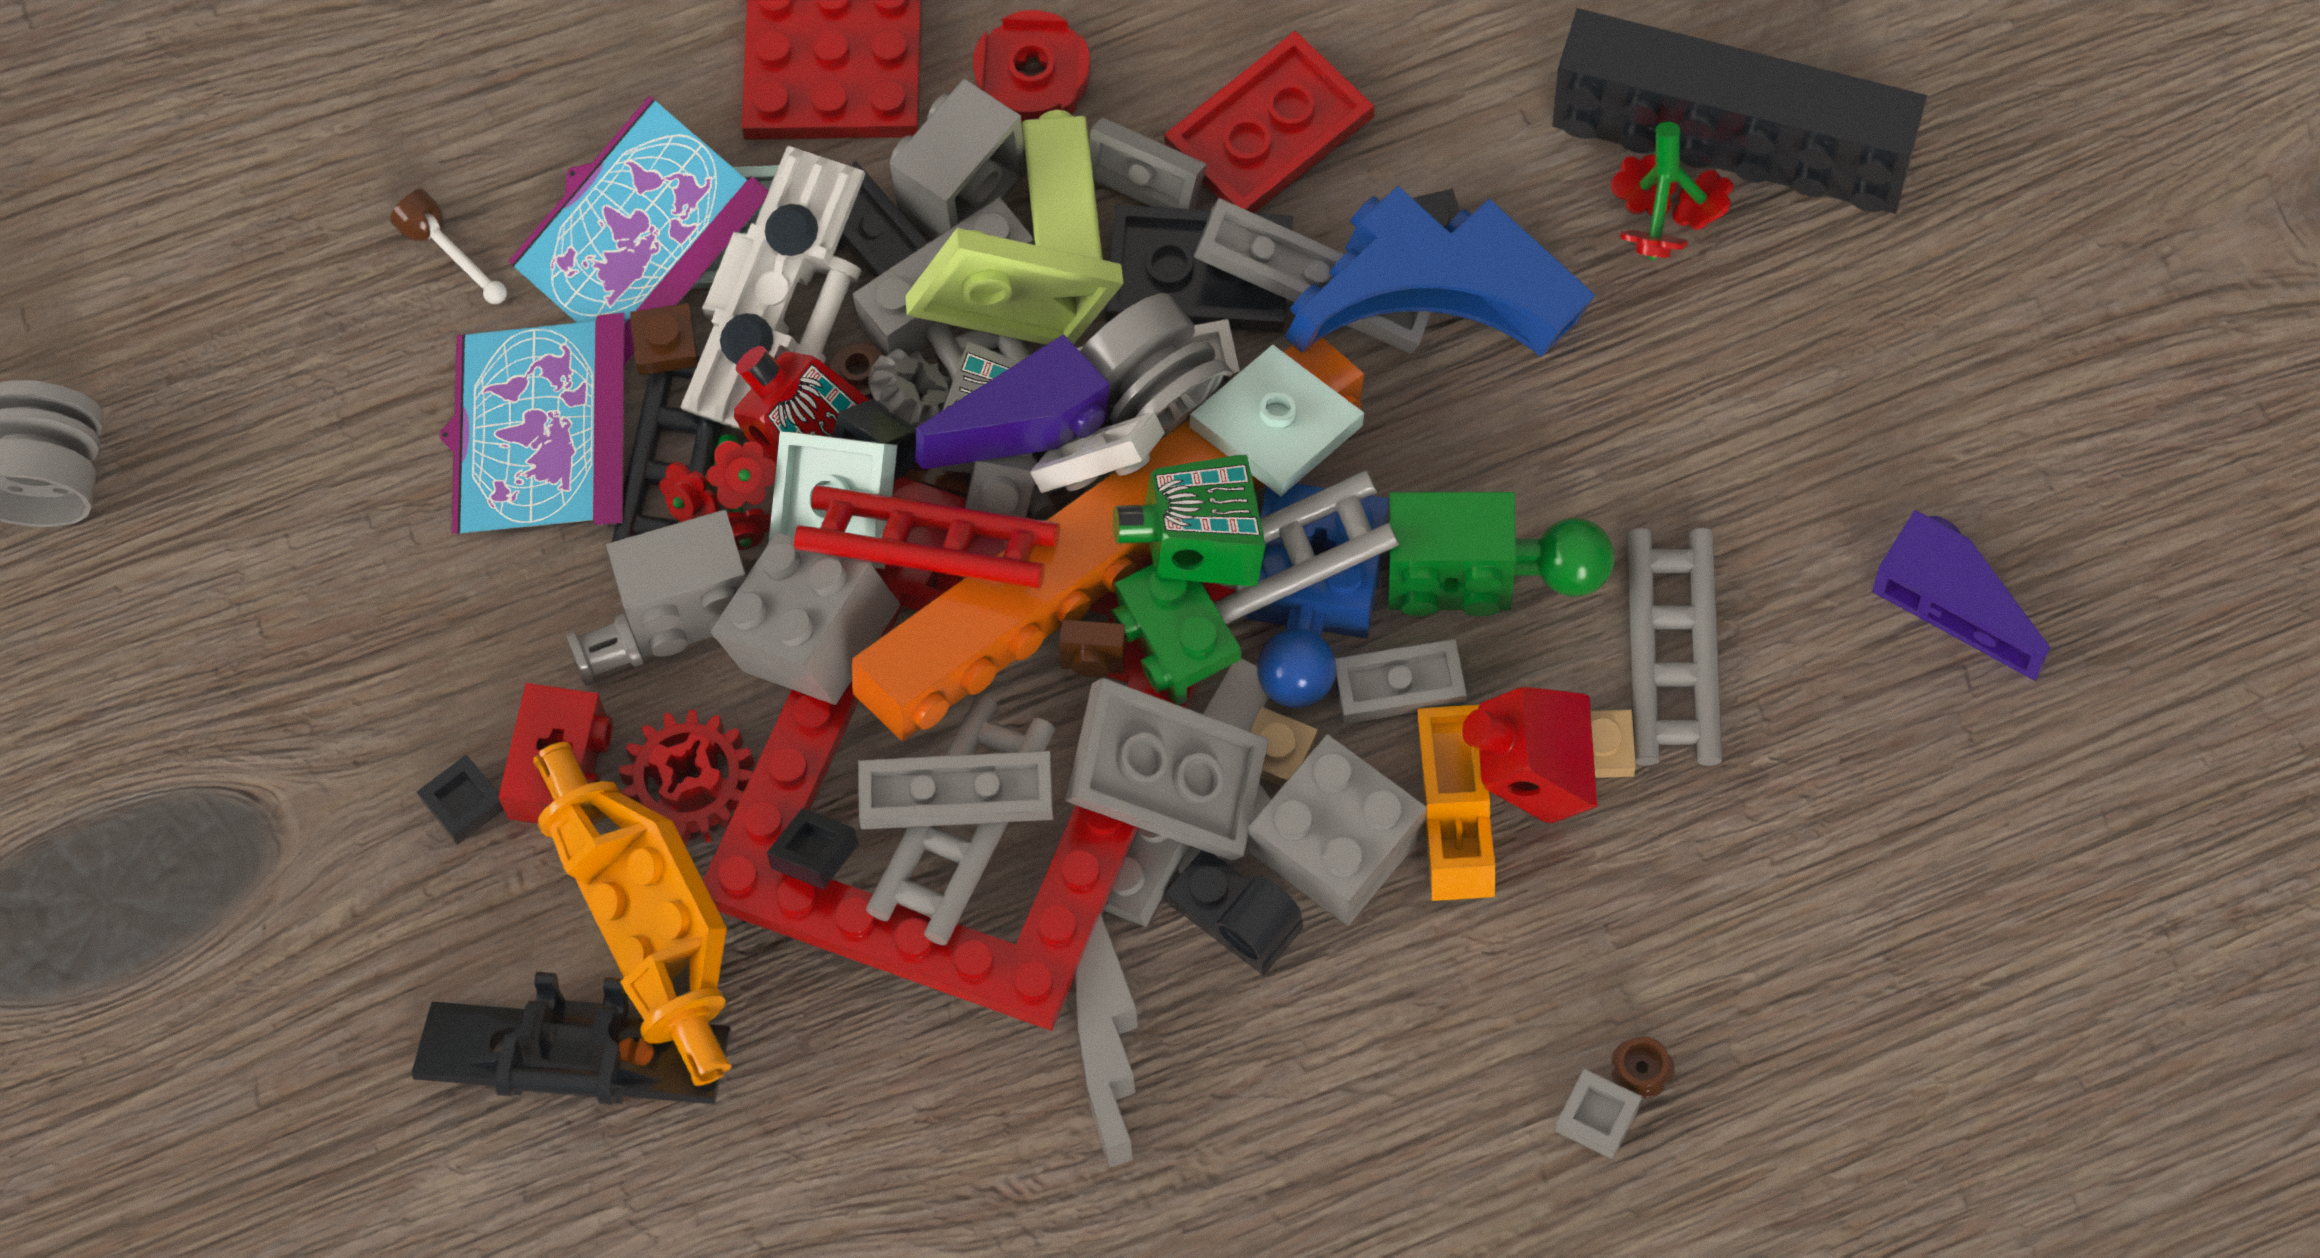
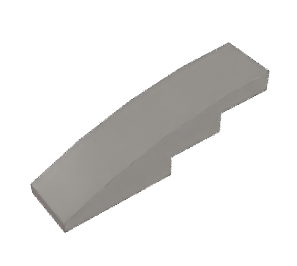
[1076,913,1138,1168]

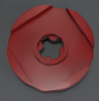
[973,10,1091,123]

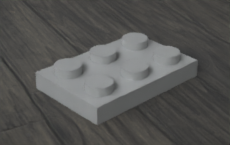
[1065,678,1269,861]

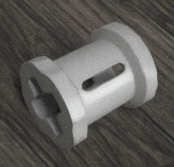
[566,613,643,686]

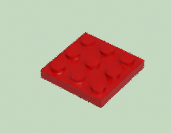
[741,0,922,140]

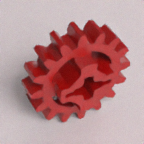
[619,710,755,846]

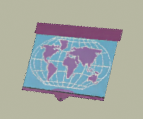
[508,96,769,366]
[440,313,624,534]

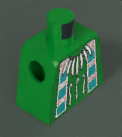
[1113,455,1266,586]

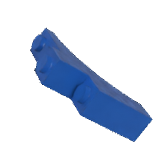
[1285,186,1595,358]

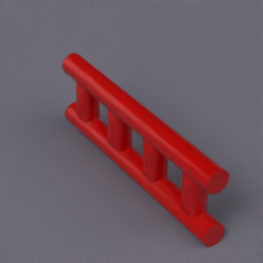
[794,485,1060,589]

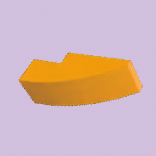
[1417,705,1495,901]

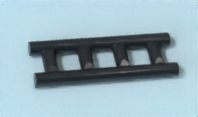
[612,356,723,542]

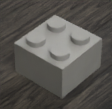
[890,79,1027,241]
[606,509,746,658]
[710,532,901,705]
[1249,734,1427,926]

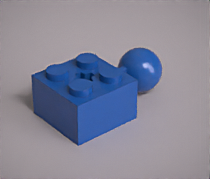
[1247,483,1389,708]

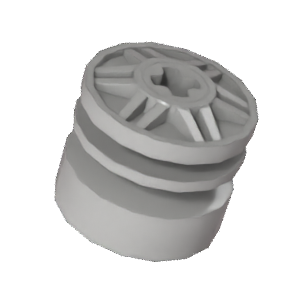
[1080,293,1234,438]
[0,380,104,527]

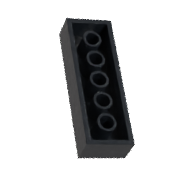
[1552,8,1927,214]

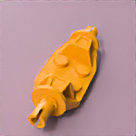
[533,742,732,1086]

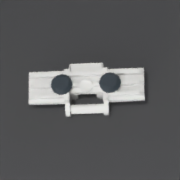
[680,145,865,431]

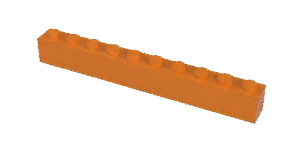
[852,338,1364,742]

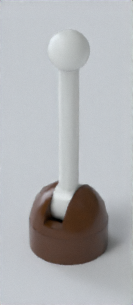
[390,189,507,304]

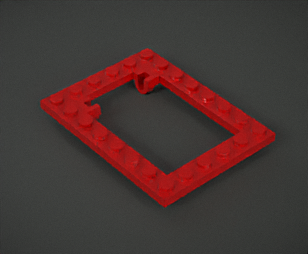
[703,477,1234,1031]

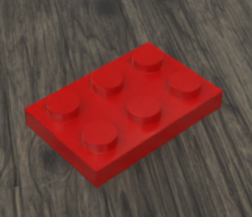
[1164,31,1374,213]

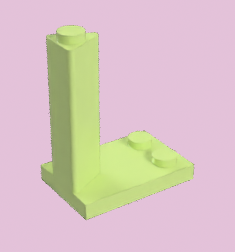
[905,110,1123,345]

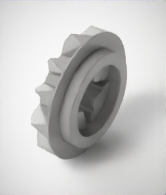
[868,348,953,427]

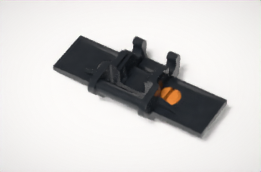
[412,972,731,1105]

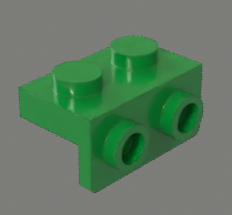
[1111,564,1242,706]

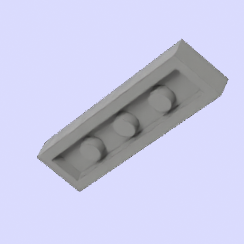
[1193,198,1431,354]

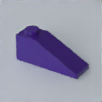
[915,334,1110,469]
[1872,510,2050,681]

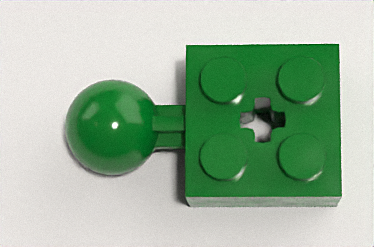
[1388,492,1615,617]

